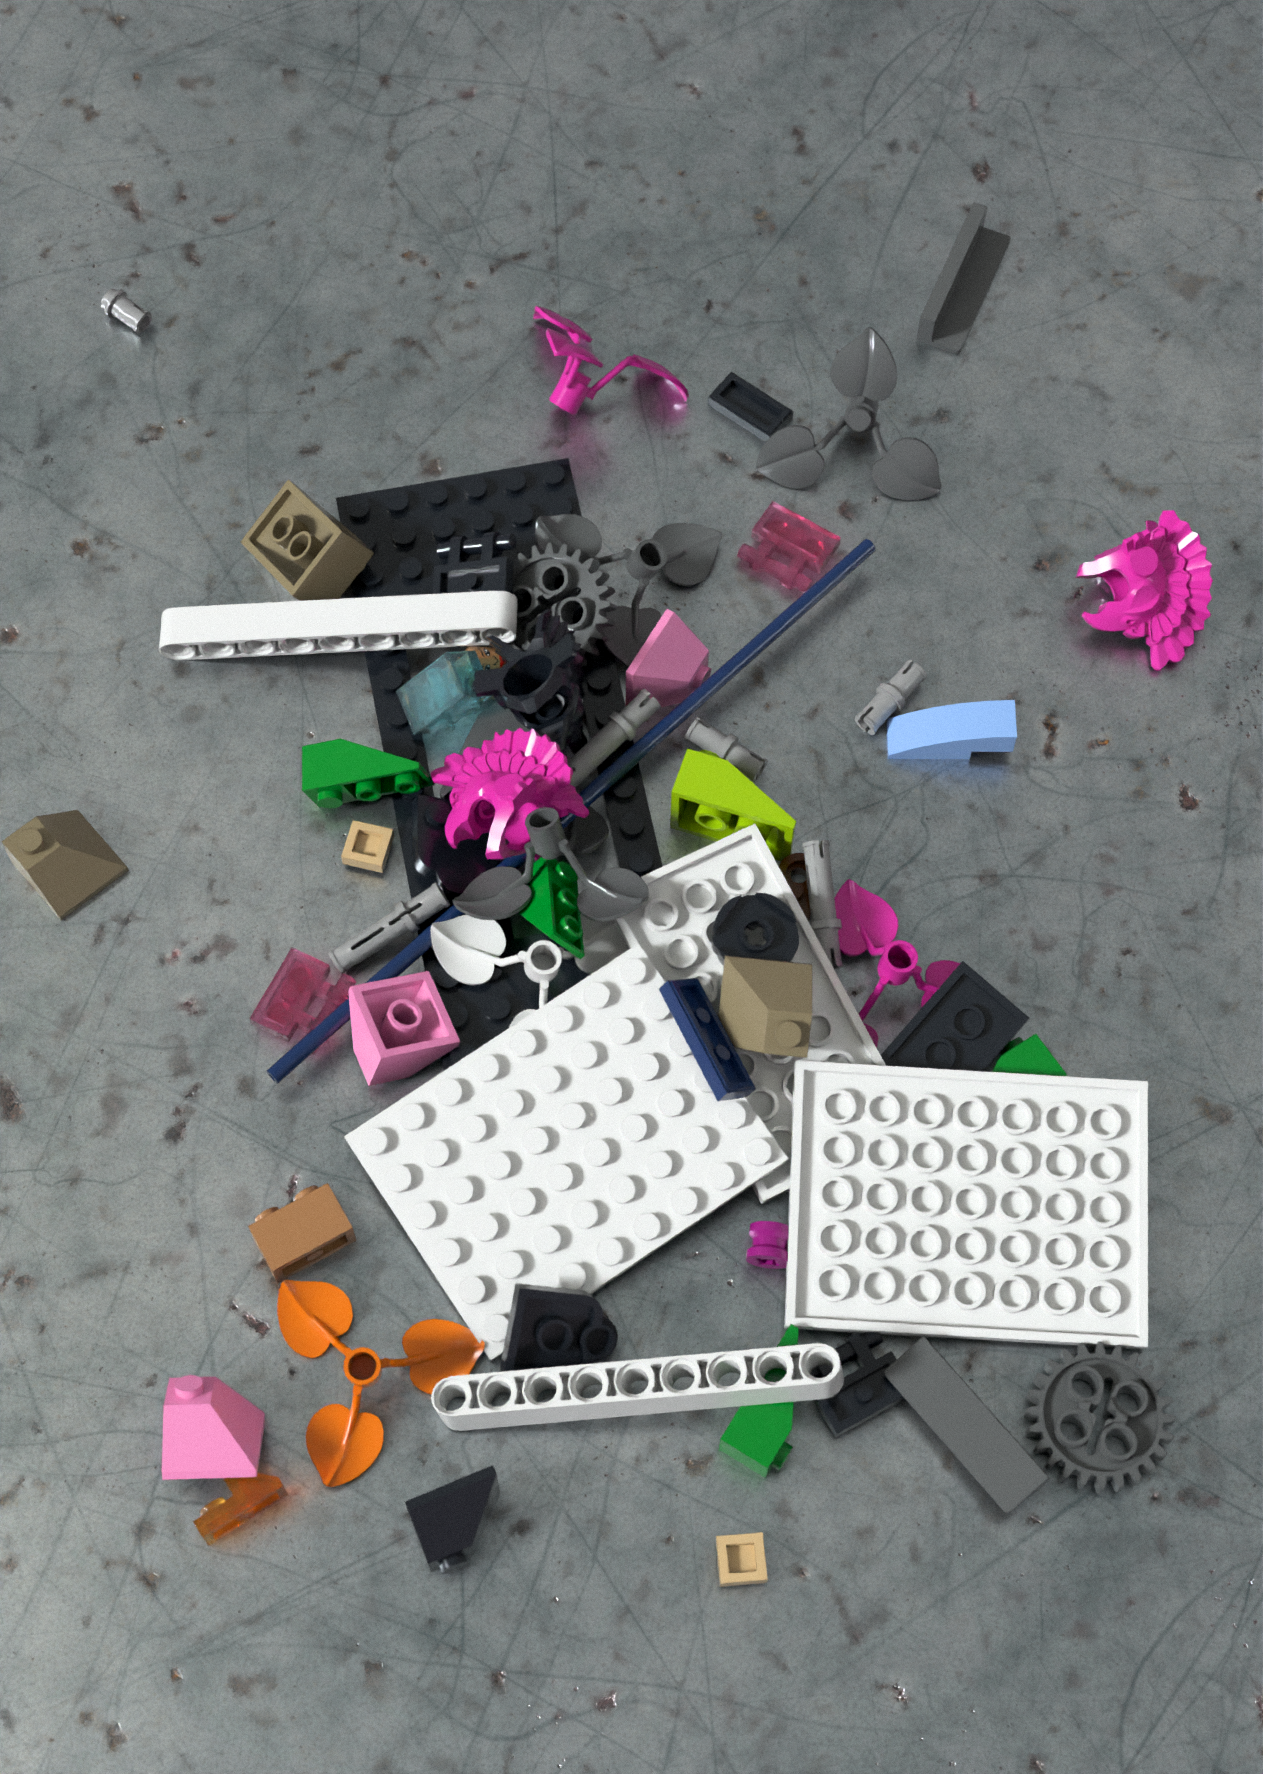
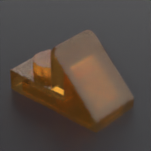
[193,1473,288,1546]

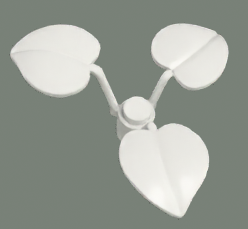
[431,914,628,1028]

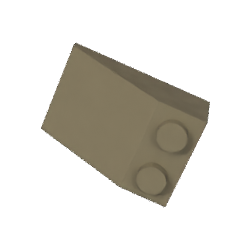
[240,479,374,601]

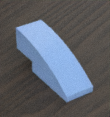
[886,700,1017,759]

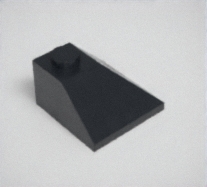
[405,1465,500,1574]

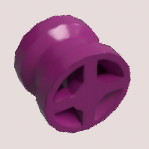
[746,1221,789,1269]

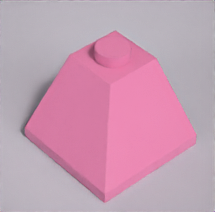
[626,609,712,707]
[348,971,460,1086]
[162,1375,265,1480]

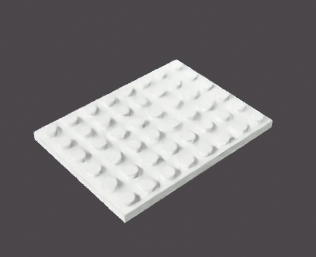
[344,943,788,1362]
[784,1060,1148,1349]

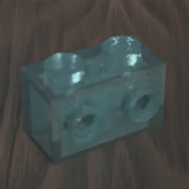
[396,651,493,737]

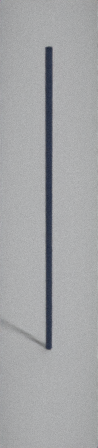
[266,539,876,1084]

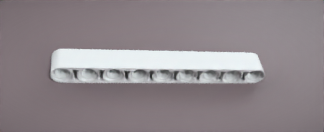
[159,591,517,660]
[431,1343,844,1431]

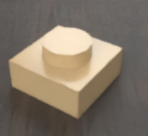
[341,820,394,873]
[716,1532,768,1587]

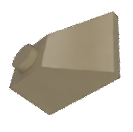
[1,810,129,920]
[718,955,813,1058]

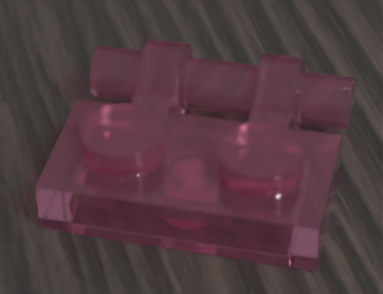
[737,501,841,593]
[249,947,356,1055]

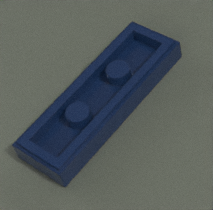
[659,978,756,1101]

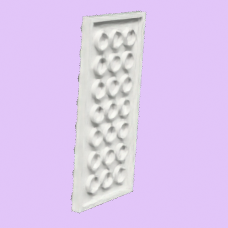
[613,824,886,1204]

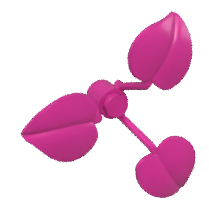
[533,306,689,415]
[834,879,960,1048]

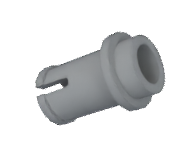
[101,288,152,334]

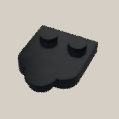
[412,794,497,897]
[499,1283,618,1372]

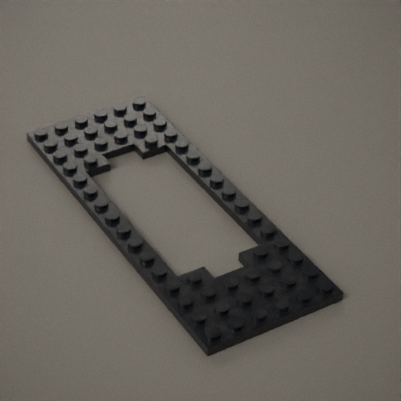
[336,458,663,1071]

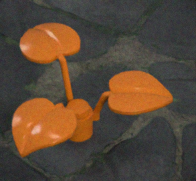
[277,1280,485,1487]

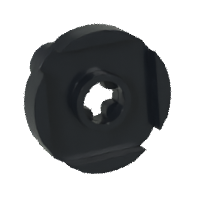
[711,893,799,966]

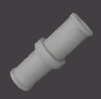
[854,660,927,735]
[685,716,768,782]

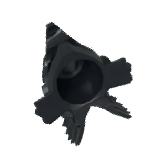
[472,610,588,755]

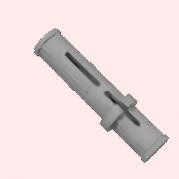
[567,688,661,788]
[802,840,843,969]
[328,882,450,975]

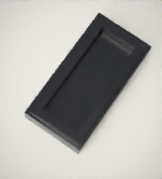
[708,372,794,442]

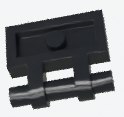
[433,531,516,594]
[810,1332,905,1438]

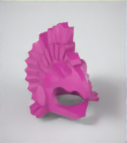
[1076,510,1213,671]
[431,728,589,861]

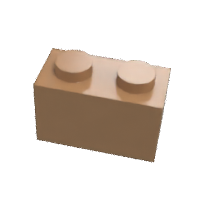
[248,1183,357,1283]

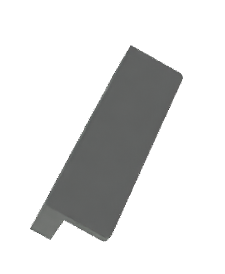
[916,202,1011,354]
[884,1336,1051,1513]

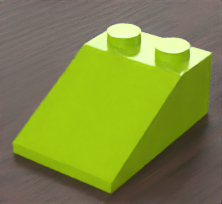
[670,748,796,862]

